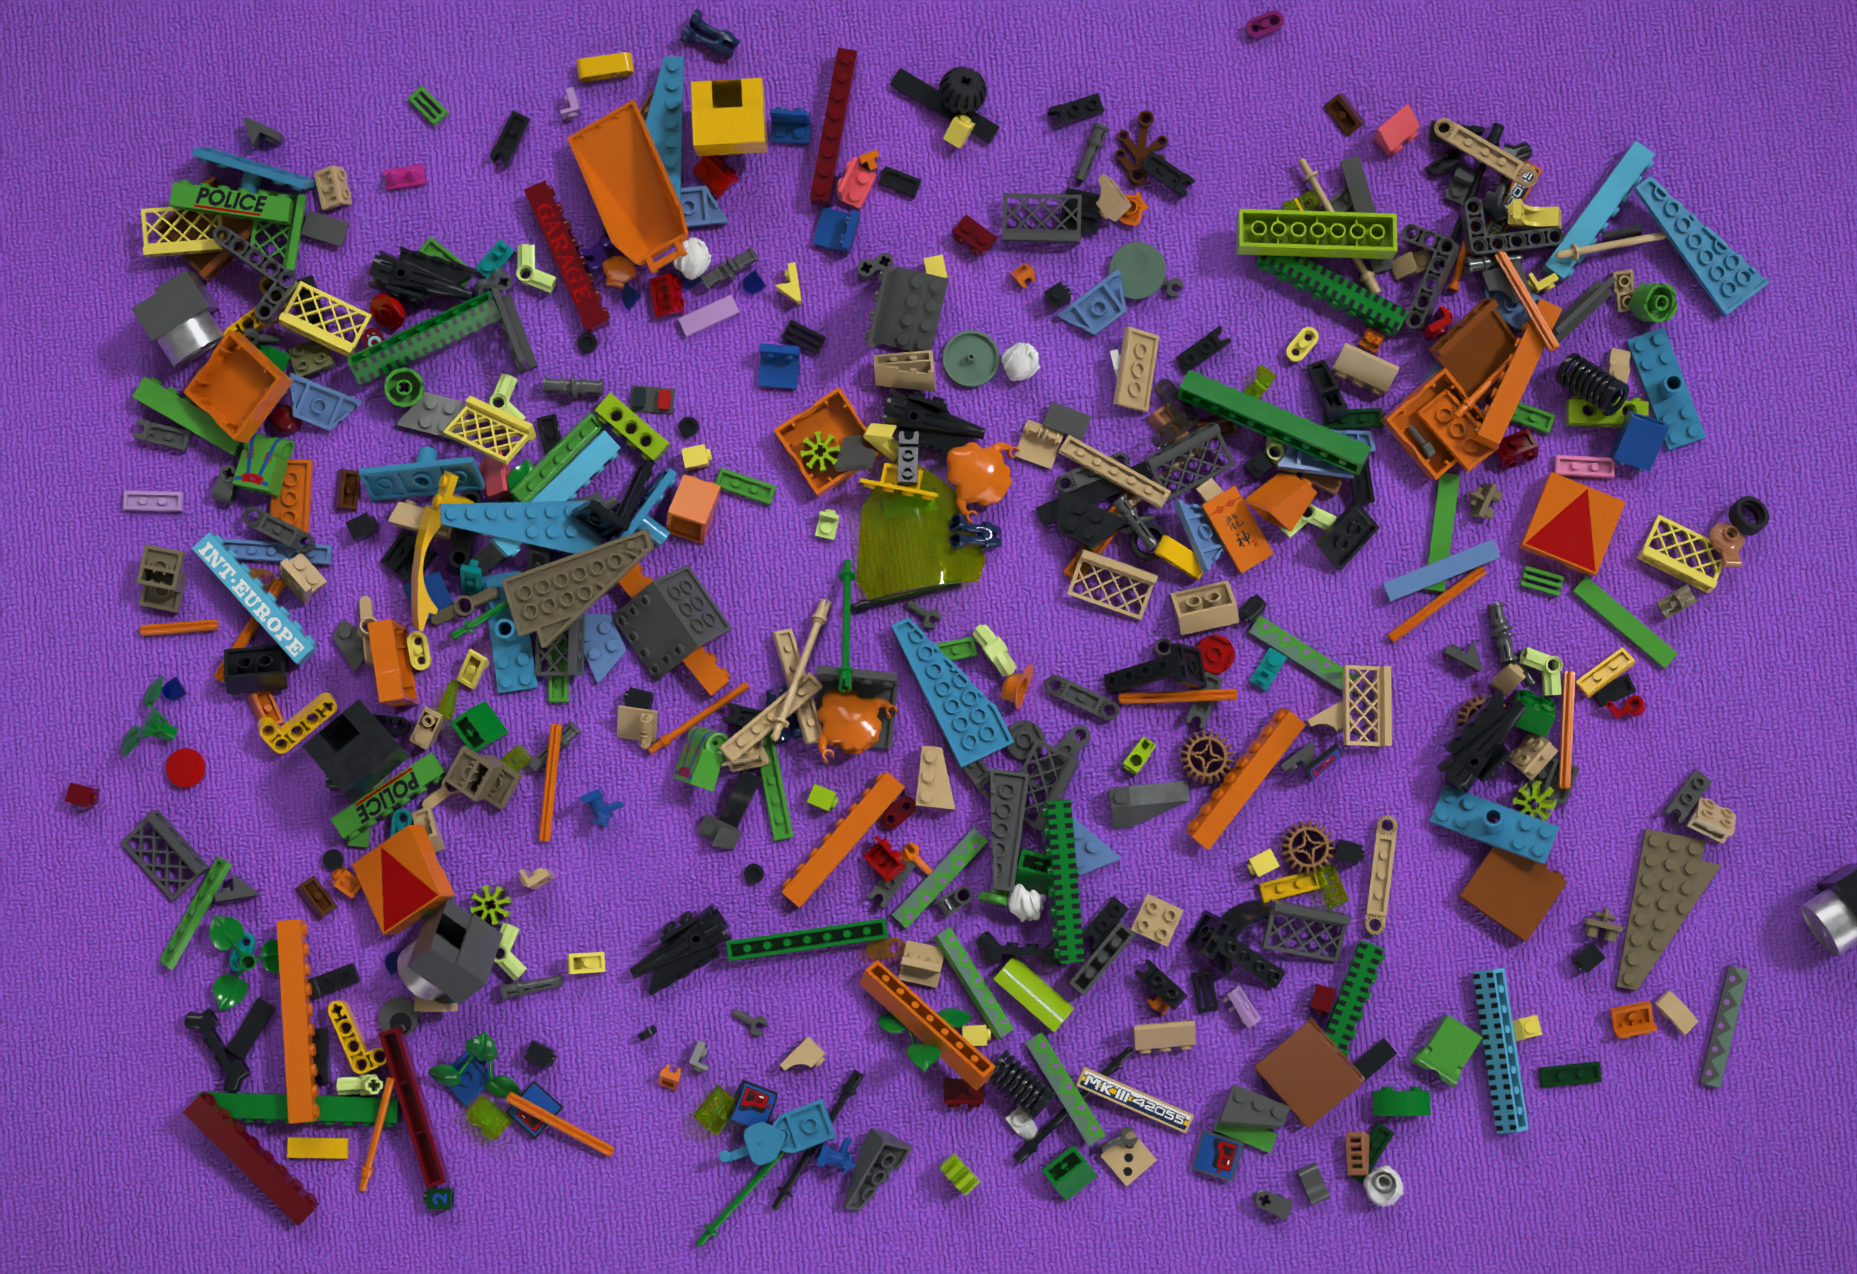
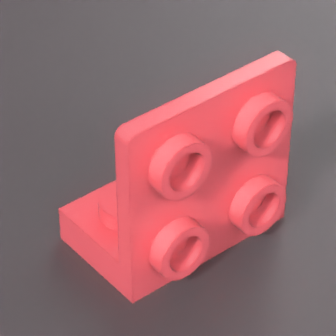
[836,157,877,210]

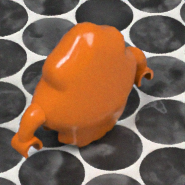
[946,442,1020,522]
[817,689,898,763]

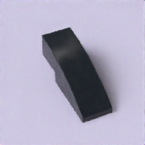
[1306,359,1348,422]
[719,769,762,828]

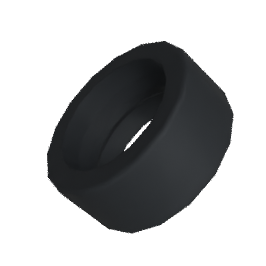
[1728,496,1769,536]
[1130,523,1166,562]

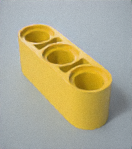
[576,52,634,82]
[1154,535,1203,580]

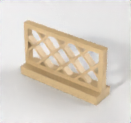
[1066,548,1158,620]
[1343,665,1392,747]

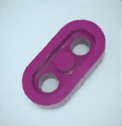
[1246,11,1284,39]

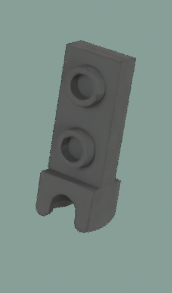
[132,419,192,451]
[1185,672,1223,730]
[1662,769,1712,825]
[867,859,916,909]

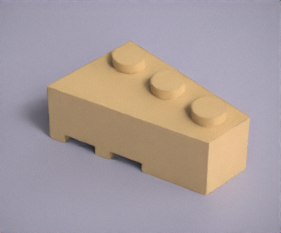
[873,350,936,392]
[916,746,955,810]

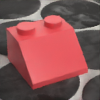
[1373,104,1420,156]
[479,451,512,500]

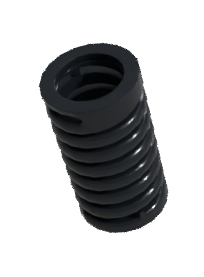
[1556,353,1629,415]
[988,1049,1056,1120]

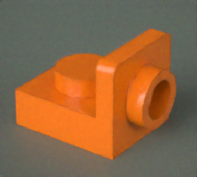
[330,865,362,898]

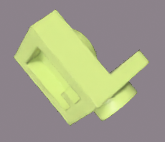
[815,509,840,541]

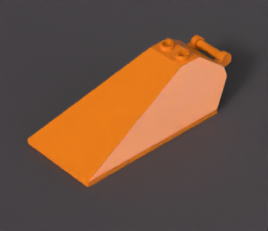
[567,99,689,274]

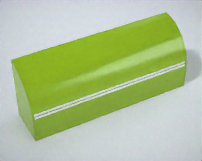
[993,955,1074,1032]

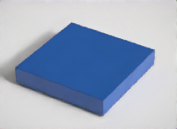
[402,571,454,619]
[448,1051,495,1106]

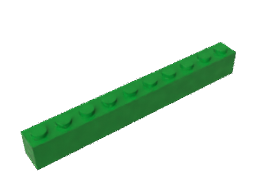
[1177,370,1371,476]
[197,1091,401,1126]

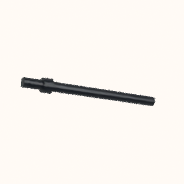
[850,579,961,612]

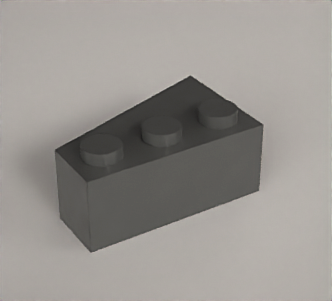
[1216,1084,1290,1130]

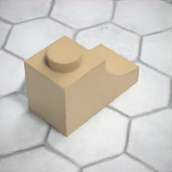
[1096,174,1132,222]
[1605,348,1631,384]
[1305,701,1354,733]
[411,806,445,852]
[414,994,458,1012]
[780,1036,826,1071]

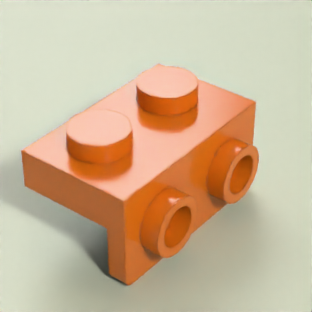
[1610,1000,1657,1039]

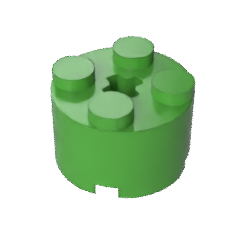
[1629,282,1678,323]
[384,368,425,407]

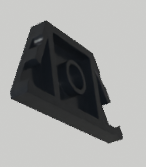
[1057,490,1128,549]

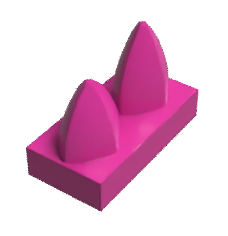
[384,164,427,191]

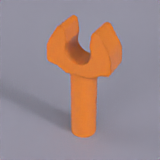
[900,842,933,876]

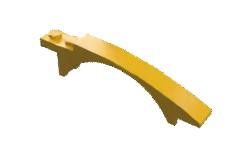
[411,471,474,631]

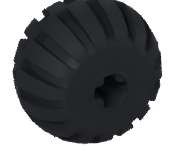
[939,66,987,115]

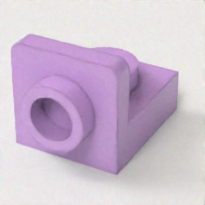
[560,87,582,120]

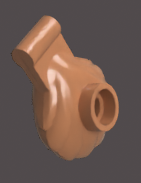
[1709,522,1745,568]

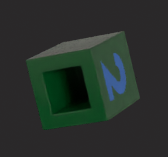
[423,1187,455,1210]

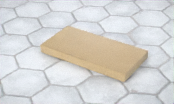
[1113,326,1159,413]

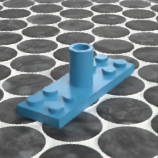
[192,147,316,194]
[1625,327,1706,451]
[359,446,485,501]
[611,468,677,547]
[482,571,539,694]
[1430,784,1559,865]

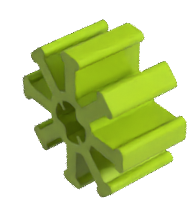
[800,431,840,473]
[1513,780,1557,821]
[470,885,513,925]
[939,1153,980,1196]

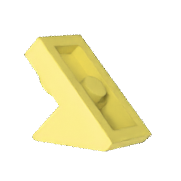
[775,262,802,305]
[863,423,899,462]
[457,649,490,690]
[567,952,605,974]
[1512,1015,1542,1041]

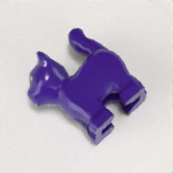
[582,233,624,274]

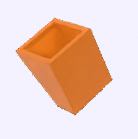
[1244,472,1317,532]
[667,474,721,545]

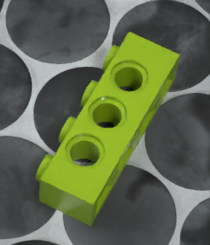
[595,393,671,464]
[1565,396,1649,428]

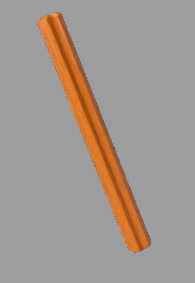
[1495,251,1559,351]
[1388,566,1487,643]
[214,578,286,682]
[1558,671,1575,789]
[1118,689,1238,704]
[538,723,562,841]
[506,1092,615,1157]

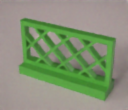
[250,189,307,274]

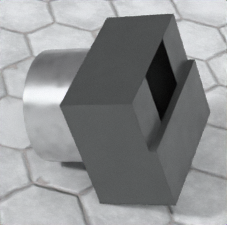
[131,270,224,367]
[397,899,503,1005]

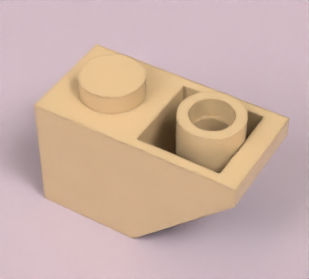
[1488,663,1526,697]
[409,706,443,750]

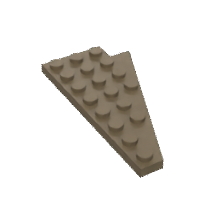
[502,529,655,648]
[1615,829,1720,991]

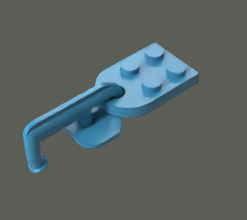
[719,1099,837,1165]

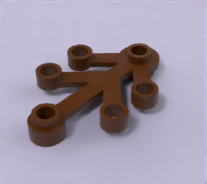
[1115,110,1168,186]

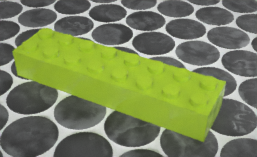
[1236,209,1397,259]

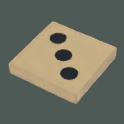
[1100,1131,1157,1186]

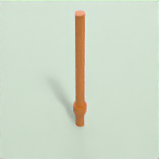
[1453,351,1515,420]
[647,681,750,755]
[358,1077,395,1191]

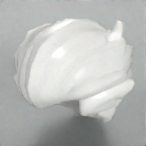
[673,237,712,280]
[1001,343,1040,381]
[1008,884,1046,922]
[1363,1165,1404,1207]

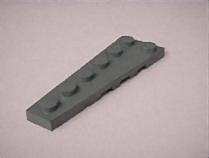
[990,768,1030,893]

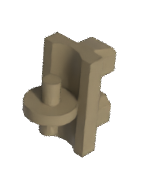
[1468,483,1503,519]
[1655,584,1698,620]
[1583,907,1623,942]

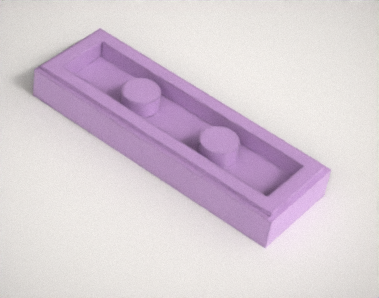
[678,294,740,337]
[123,491,184,512]

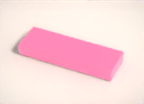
[1554,455,1615,478]

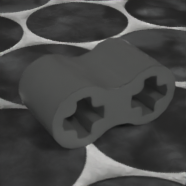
[857,253,894,281]
[474,268,512,297]
[472,543,509,576]
[1297,1162,1330,1206]

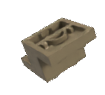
[136,544,187,613]
[444,746,523,810]

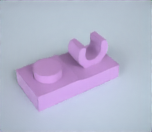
[1223,985,1261,1029]

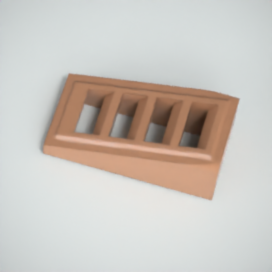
[1346,1132,1369,1176]

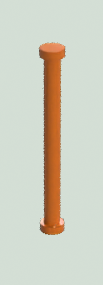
[1447,200,1483,292]

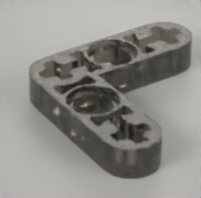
[1152,379,1199,449]

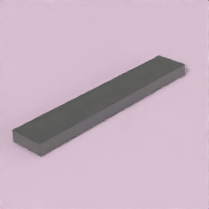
[1339,156,1393,274]

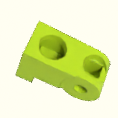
[1121,736,1156,776]

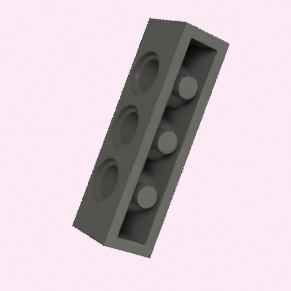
[1068,921,1136,996]

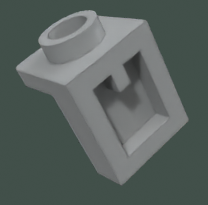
[689,1040,710,1072]

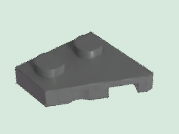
[332,619,365,672]

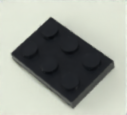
[1315,501,1380,571]

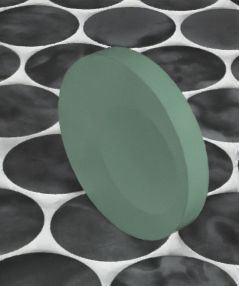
[1109,242,1166,300]
[943,330,1000,388]

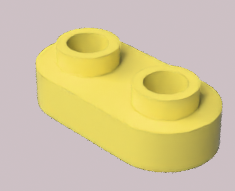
[1286,327,1319,362]
[407,631,432,671]

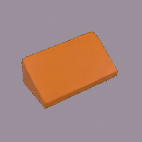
[248,691,285,731]

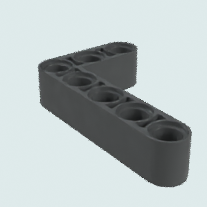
[1460,198,1564,257]
[1402,224,1459,332]
[213,226,299,324]

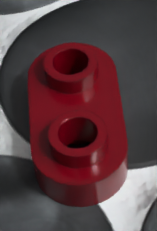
[881,796,916,829]

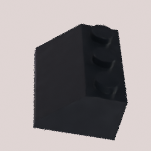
[224,645,288,694]

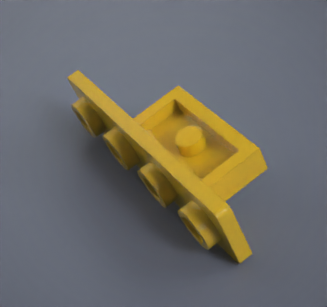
[859,463,939,501]

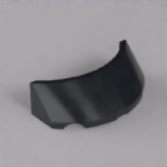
[1209,900,1276,976]

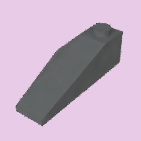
[1108,781,1190,829]
[843,1127,913,1212]

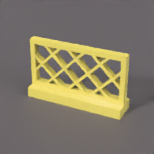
[141,207,224,258]
[278,281,372,357]
[443,396,536,465]
[1637,515,1723,594]

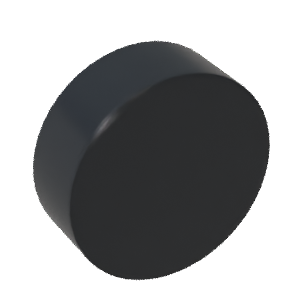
[577,333,598,353]
[679,417,699,437]
[323,849,344,869]
[744,864,764,884]
[637,1024,658,1041]

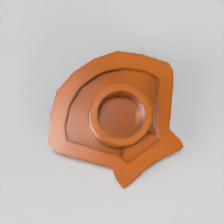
[1119,192,1149,226]
[602,256,637,289]

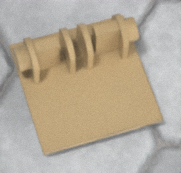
[1014,420,1064,469]
[617,705,658,749]
[1131,893,1184,947]

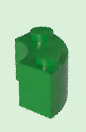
[1373,1086,1431,1116]

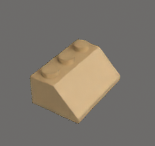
[1331,342,1400,396]
[389,500,454,541]
[1170,580,1239,635]
[1132,1020,1196,1054]

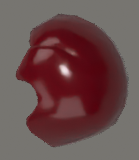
[269,404,302,436]

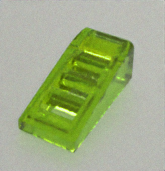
[436,679,459,721]
[501,745,533,772]
[1316,864,1349,910]

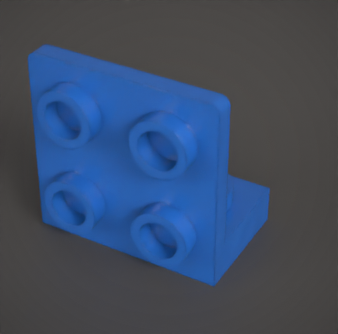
[770,107,811,145]
[813,207,860,254]
[758,343,801,389]

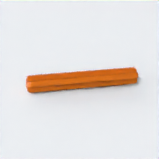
[140,619,219,636]

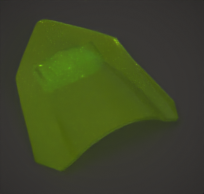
[856,457,986,599]

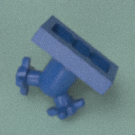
[581,787,624,828]
[814,1136,856,1174]

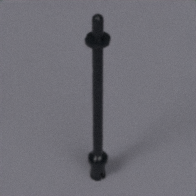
[1440,123,1505,267]
[1012,1047,1133,1165]
[772,1069,865,1211]

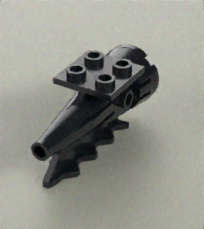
[368,246,477,309]
[881,389,986,453]
[1437,688,1527,794]
[630,903,733,996]

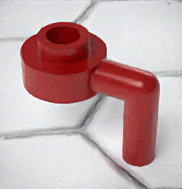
[1605,696,1646,719]

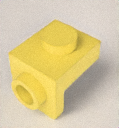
[1526,273,1559,294]

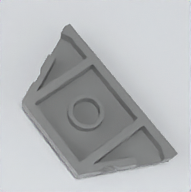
[397,392,471,441]

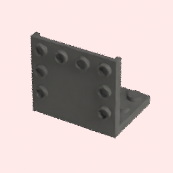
[865,265,949,352]
[612,565,733,681]
[816,665,899,749]

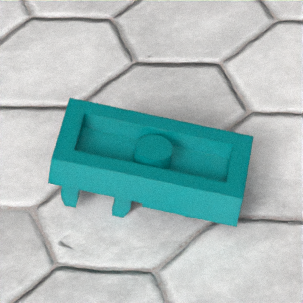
[475,239,516,278]
[460,559,483,595]
[1249,647,1287,691]

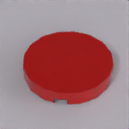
[369,293,406,330]
[1196,634,1235,674]
[166,748,206,788]

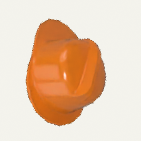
[1001,664,1034,710]

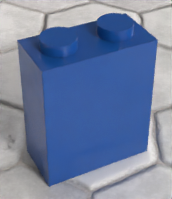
[1610,410,1669,471]

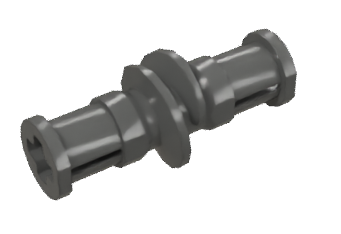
[700,246,760,290]
[543,374,604,399]
[1486,602,1518,664]

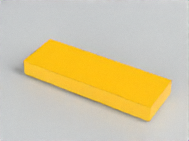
[1575,647,1636,698]
[1258,869,1322,903]
[287,1137,349,1159]

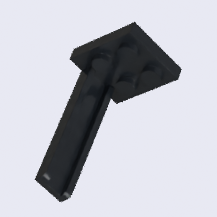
[570,461,654,541]
[1104,643,1207,694]
[1185,910,1286,989]

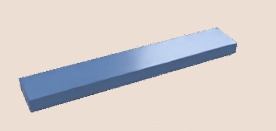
[223,538,333,565]
[1382,539,1501,602]

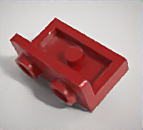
[692,155,740,198]
[1422,305,1453,340]
[863,835,906,883]

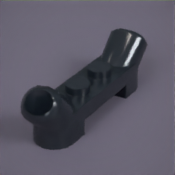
[1482,142,1532,225]
[446,490,482,576]
[976,931,1062,966]
[184,1008,251,1092]

